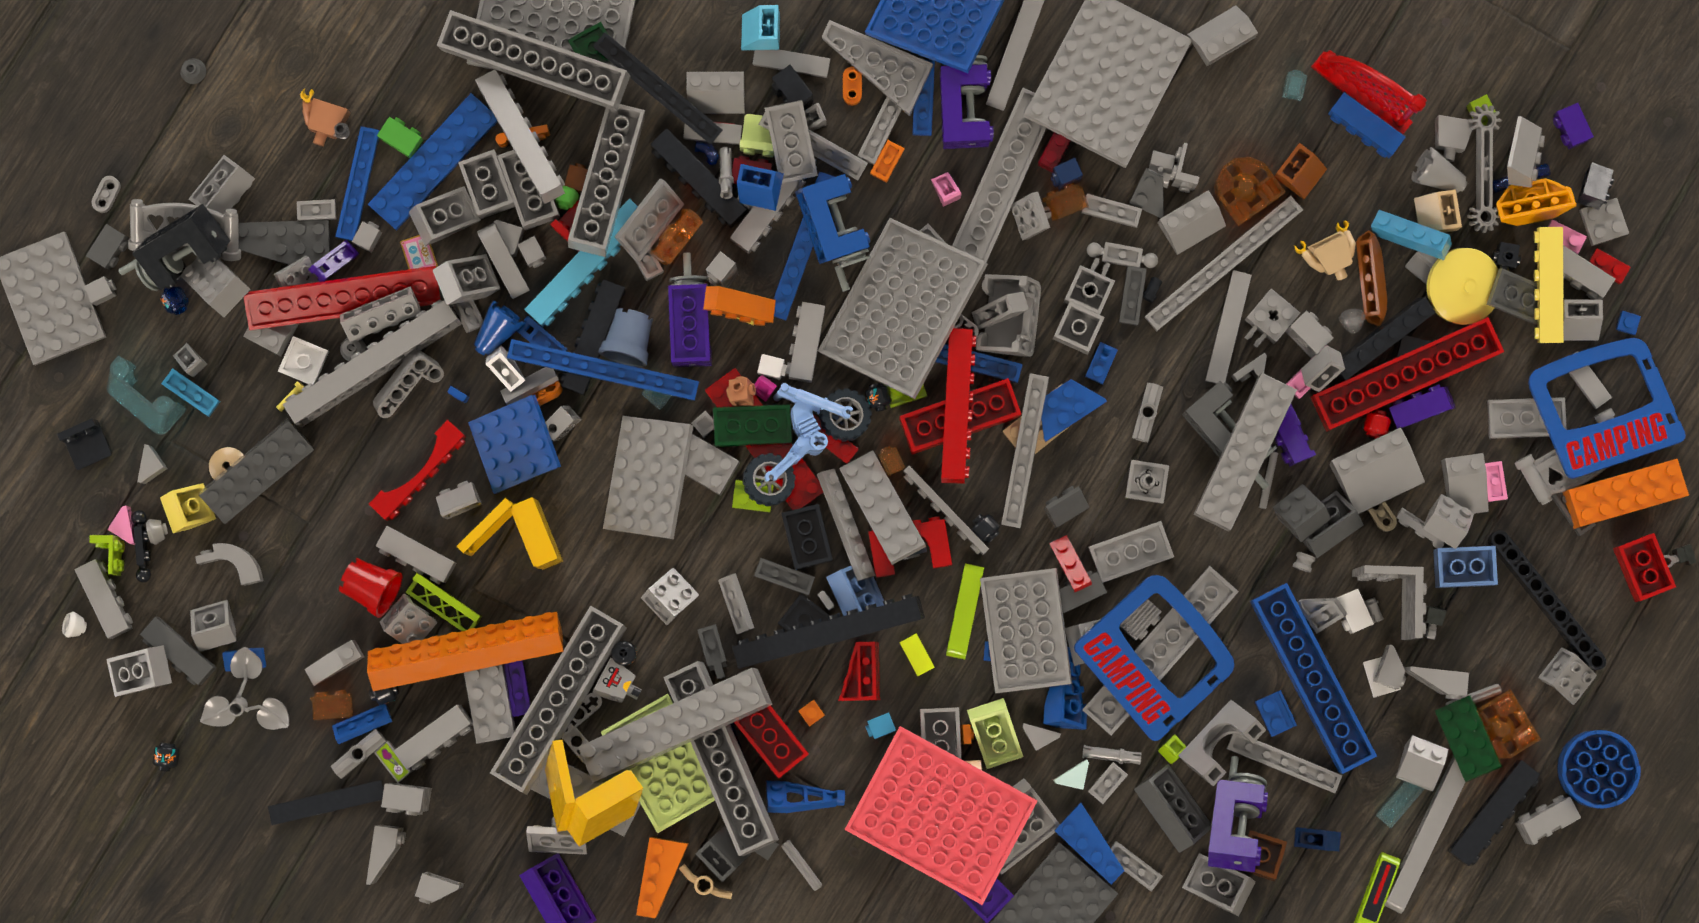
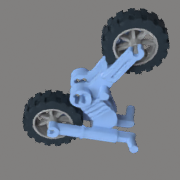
[743,383,872,506]

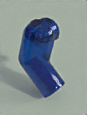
[695,142,719,165]

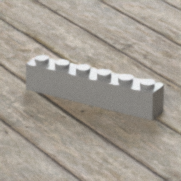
[730,159,817,254]

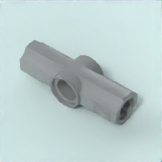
[1132,383,1163,443]
[331,729,387,779]

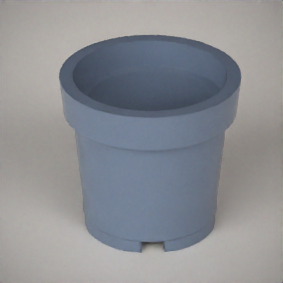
[599,308,653,367]

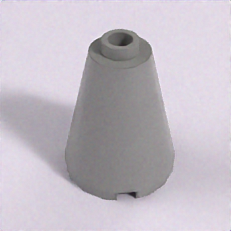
[1411,147,1467,193]

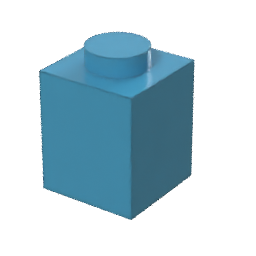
[865,712,896,739]

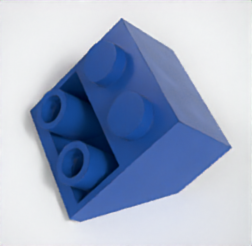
[737,164,784,211]

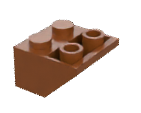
[1274,143,1327,199]

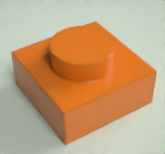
[799,700,825,727]
[960,724,974,744]

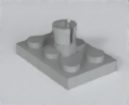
[526,817,587,854]

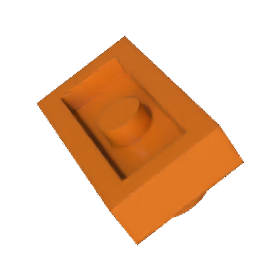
[870,140,905,183]

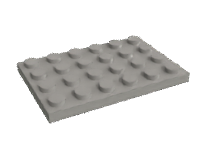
[0,232,106,366]
[603,416,694,539]
[980,568,1072,693]

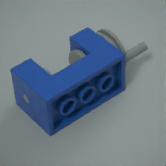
[795,174,871,291]

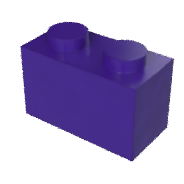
[1553,103,1594,149]

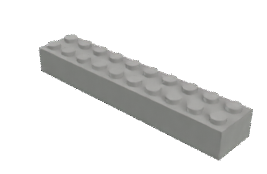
[437,10,630,111]
[282,300,462,427]
[490,606,627,795]
[663,661,779,856]
[579,668,772,783]

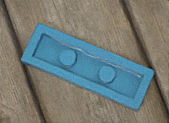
[161,368,221,417]

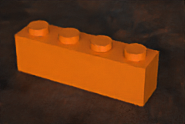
[703,286,776,326]

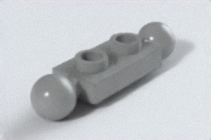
[1087,242,1158,268]

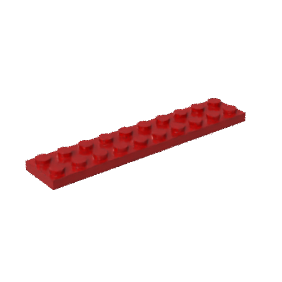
[243,266,441,330]

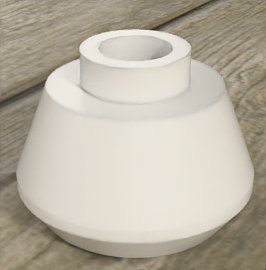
[62,612,87,638]

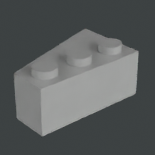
[1515,795,1581,845]

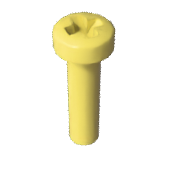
[276,381,305,412]

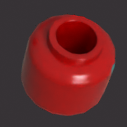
[1363,410,1391,439]

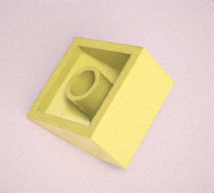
[160,483,216,533]

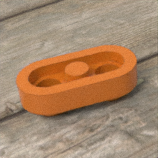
[843,67,862,105]
[532,381,563,406]

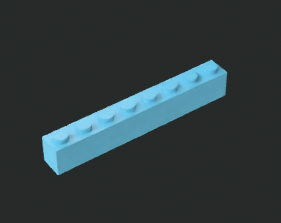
[524,199,638,327]

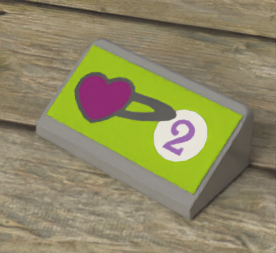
[374,741,413,783]

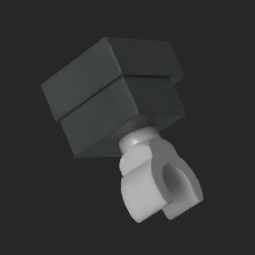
[1663,544,1697,568]
[1424,606,1446,640]

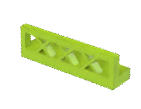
[406,573,482,631]

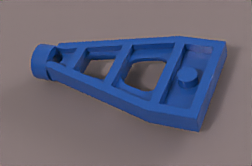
[766,781,845,813]

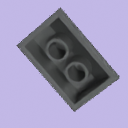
[1302,490,1364,558]

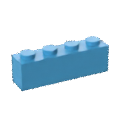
[1371,210,1452,260]

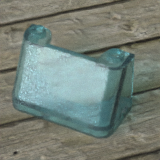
[107,355,187,434]

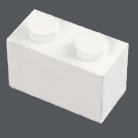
[1337,589,1374,634]

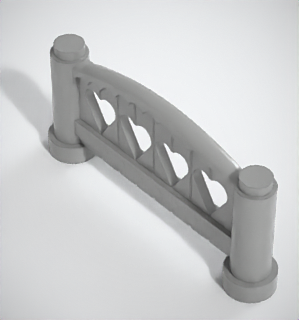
[128,199,241,261]
[1514,408,1615,505]

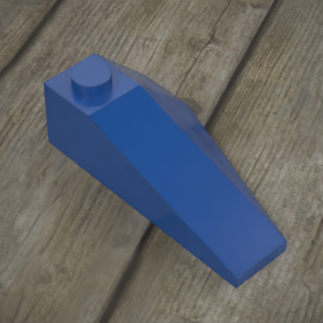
[1044,647,1087,730]

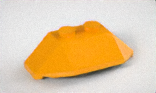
[1496,178,1576,226]

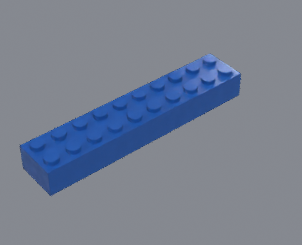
[1250,583,1377,774]

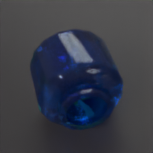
[160,286,189,315]

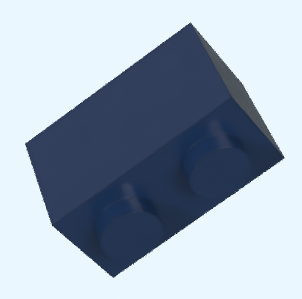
[1050,158,1083,191]

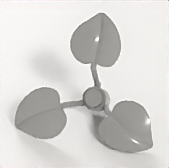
[200,647,289,730]

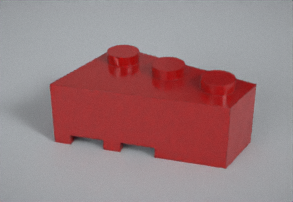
[838,642,880,701]

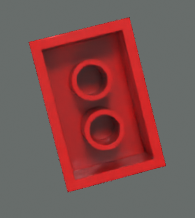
[1613,533,1676,602]

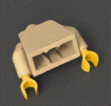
[1295,221,1356,280]

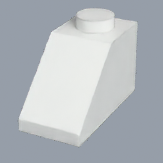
[486,346,525,392]

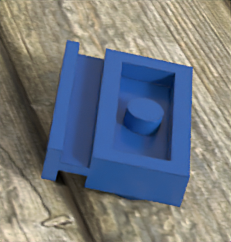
[1255,690,1297,737]

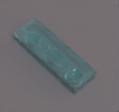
[1375,781,1424,828]

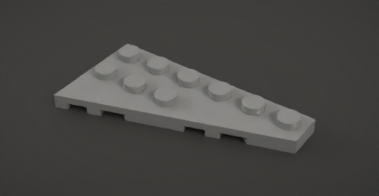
[822,20,933,116]

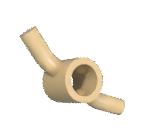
[679,864,733,899]

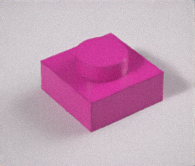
[754,375,777,402]

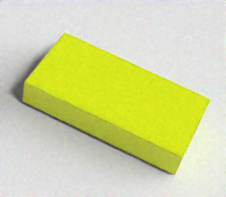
[899,633,935,676]

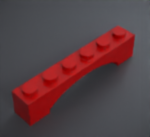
[369,420,466,521]

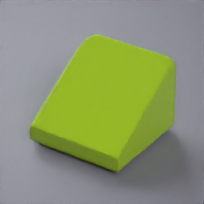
[1158,734,1186,764]

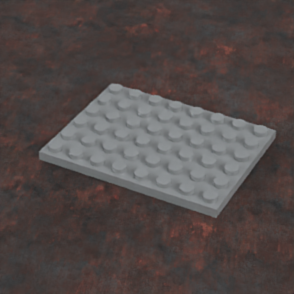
[467,0,636,71]
[1024,0,1192,168]
[818,218,988,399]

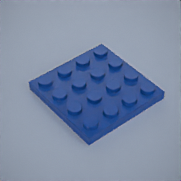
[468,395,561,494]

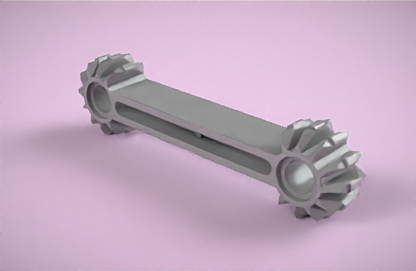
[1467,104,1502,233]

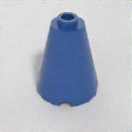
[474,301,524,355]

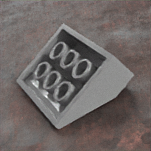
[1330,427,1425,514]
[1000,778,1060,875]

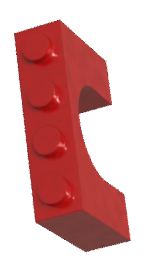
[868,516,952,578]

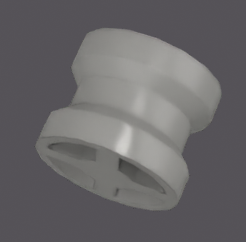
[1293,552,1316,573]

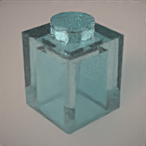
[1282,70,1307,101]

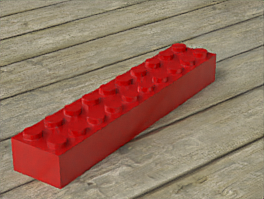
[1310,317,1504,432]

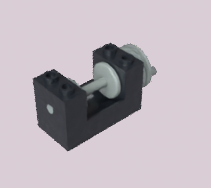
[119,204,231,291]

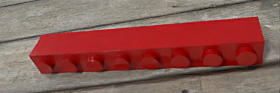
[941,328,976,484]

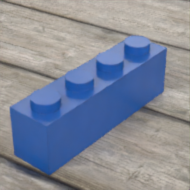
[1328,92,1405,158]

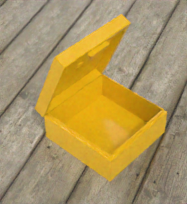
[457,497,563,570]
[545,740,643,847]

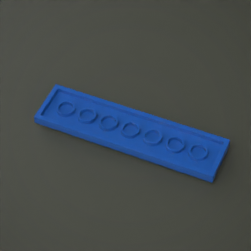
[368,93,498,231]

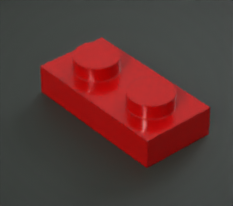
[1589,248,1630,284]

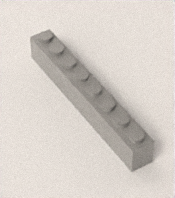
[475,70,565,204]

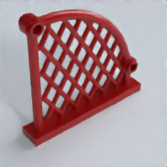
[1311,50,1427,134]

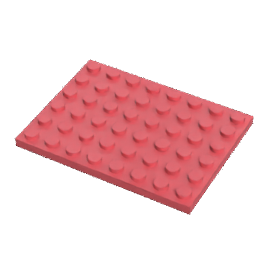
[845,726,1038,905]

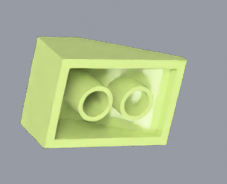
[967,698,1023,769]

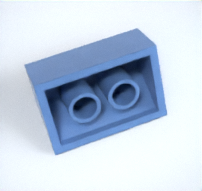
[826,566,884,616]

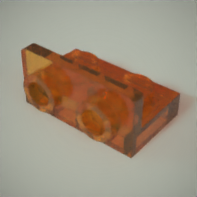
[1042,183,1089,221]
[310,690,353,720]

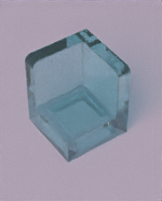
[641,390,671,410]

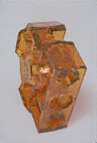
[1214,157,1286,227]
[649,208,703,266]
[1477,689,1541,758]

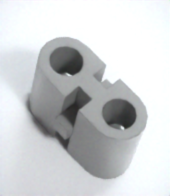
[1148,150,1175,188]

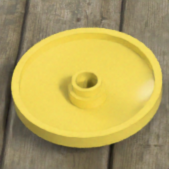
[1427,248,1498,325]

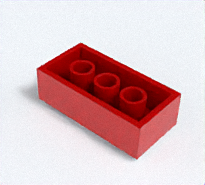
[734,706,809,778]

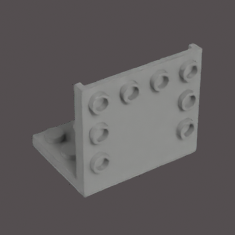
[1352,565,1427,640]

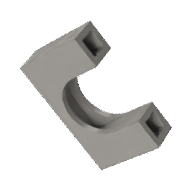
[1178,700,1266,786]

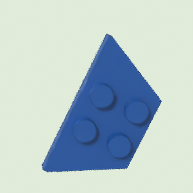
[1041,379,1107,442]

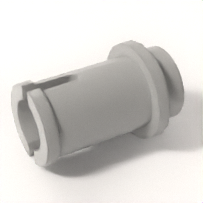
[1364,598,1384,623]

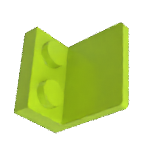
[89,535,125,576]

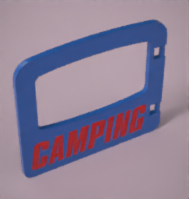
[1528,338,1686,479]
[1074,575,1234,741]

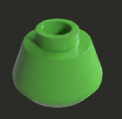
[555,186,579,210]

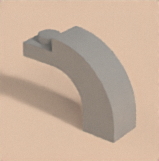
[195,543,264,586]

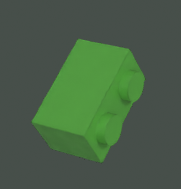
[377,117,424,158]

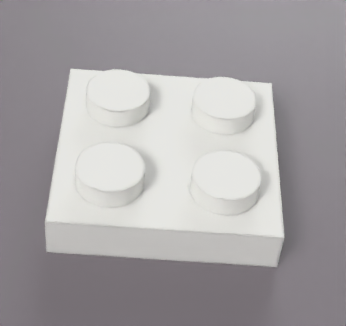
[278,336,329,385]

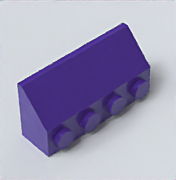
[519,853,596,923]

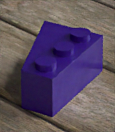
[1389,385,1456,429]
[1274,404,1316,467]

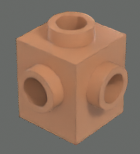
[727,376,756,407]

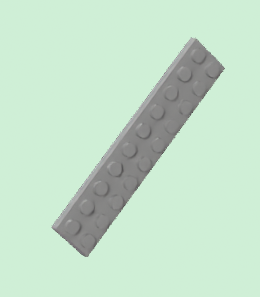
[952,88,1046,262]
[1082,566,1239,736]

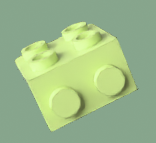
[740,114,775,157]

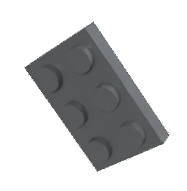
[1486,269,1537,325]

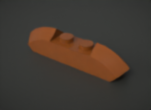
[1356,230,1387,326]

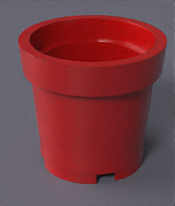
[339,558,402,618]

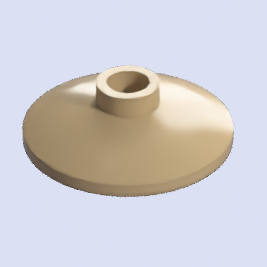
[209,447,243,479]

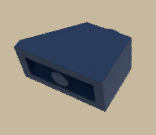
[1294,827,1341,851]

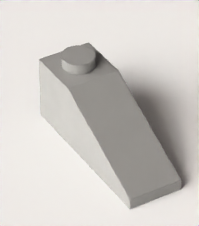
[972,292,1029,330]
[305,640,364,686]

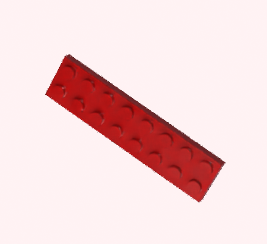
[705,368,824,510]

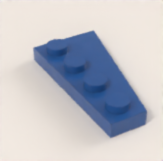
[1054,803,1125,885]

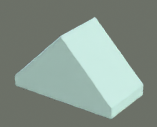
[1053,759,1089,790]

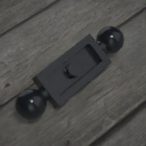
[131,510,151,583]

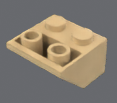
[1414,189,1462,233]

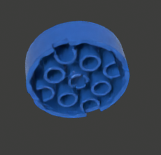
[1557,730,1641,808]

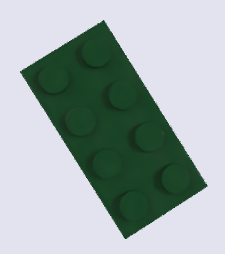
[713,405,792,447]
[1435,695,1502,782]

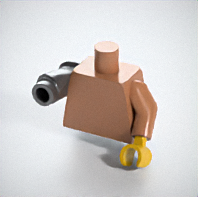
[300,88,350,147]

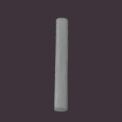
[1259,452,1278,509]

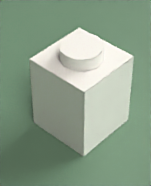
[757,354,787,380]

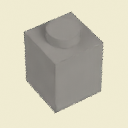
[352,221,382,253]
[518,236,546,268]
[83,276,117,306]

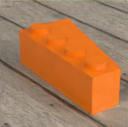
[636,837,689,918]

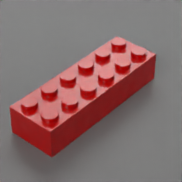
[899,378,1021,455]

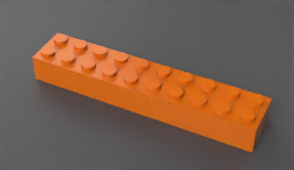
[367,612,564,691]

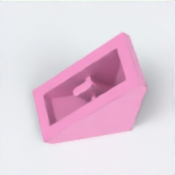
[931,172,961,207]
[107,506,135,545]

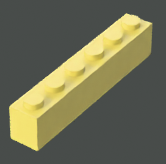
[1534,227,1564,343]

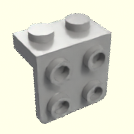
[1170,143,1199,193]

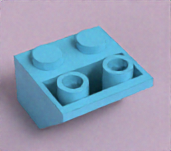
[741,5,780,50]

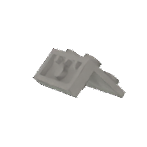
[641,568,699,625]
[380,593,437,644]
[1538,647,1597,705]

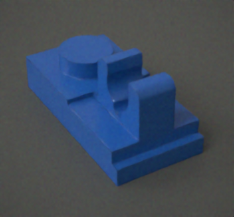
[1085,342,1118,385]

